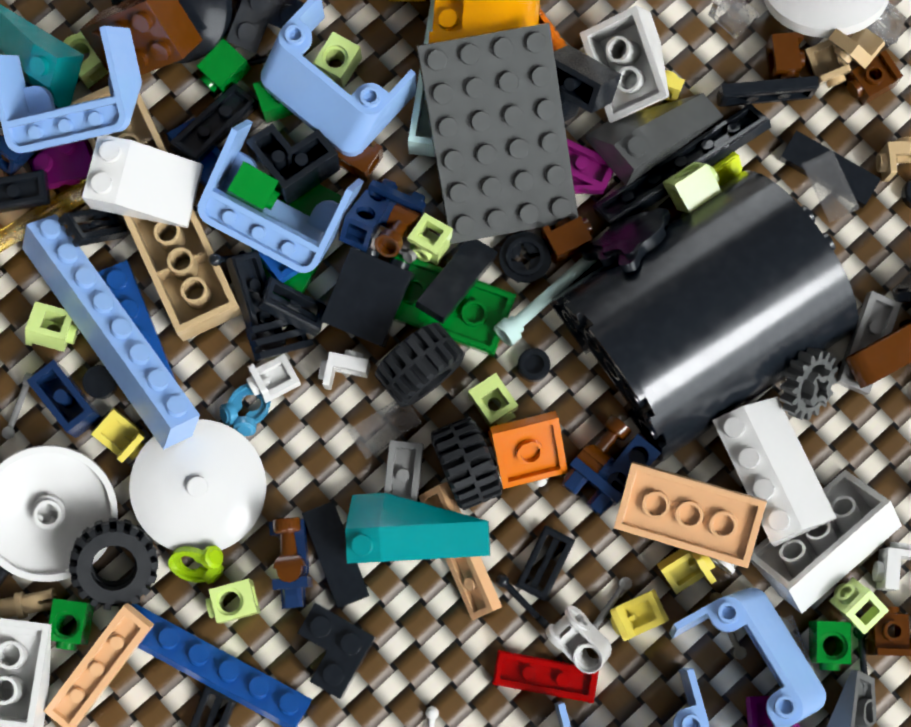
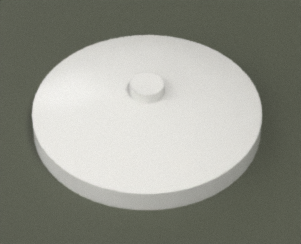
[764,0,889,38]
[129,419,266,551]
[0,445,118,582]

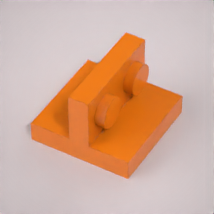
[488,411,568,489]

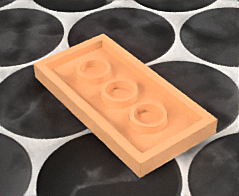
[614,461,767,568]

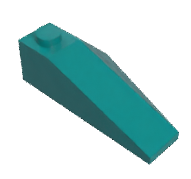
[0,4,84,108]
[345,493,491,564]

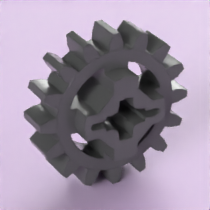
[779,347,838,420]

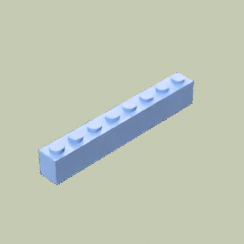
[22,214,200,450]

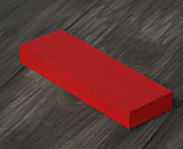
[492,650,599,703]

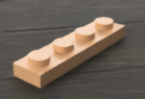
[418,482,502,621]
[43,603,155,727]

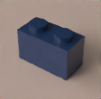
[26,360,103,438]

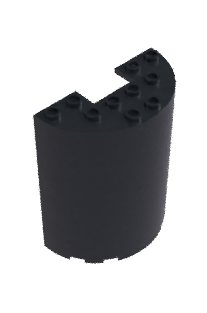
[550,171,859,462]

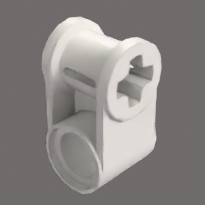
[545,605,612,674]

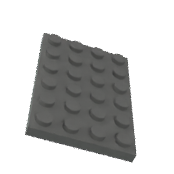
[416,23,578,244]

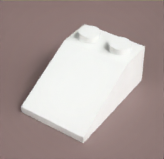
[580,5,669,123]
[82,135,203,228]
[0,618,52,727]

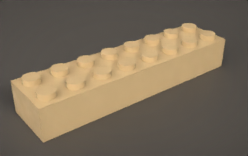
[71,86,242,342]

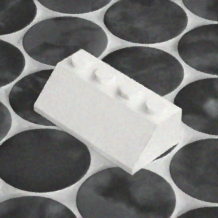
[712,397,837,547]
[750,470,902,614]

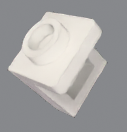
[318,350,370,390]
[246,354,301,403]
[872,542,911,591]

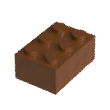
[80,0,203,75]

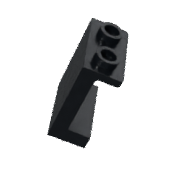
[321,247,415,347]

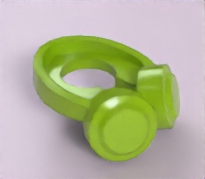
[168,546,224,584]

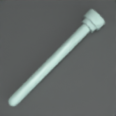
[494,257,598,346]

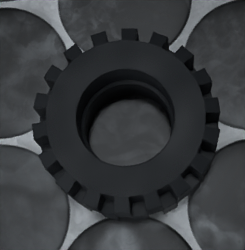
[374,322,465,407]
[431,416,502,510]
[69,518,158,610]

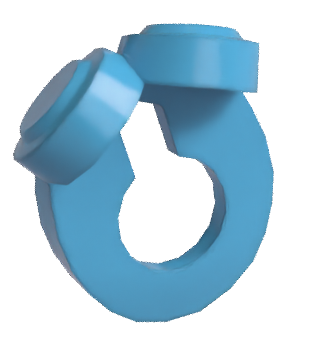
[220,383,271,436]

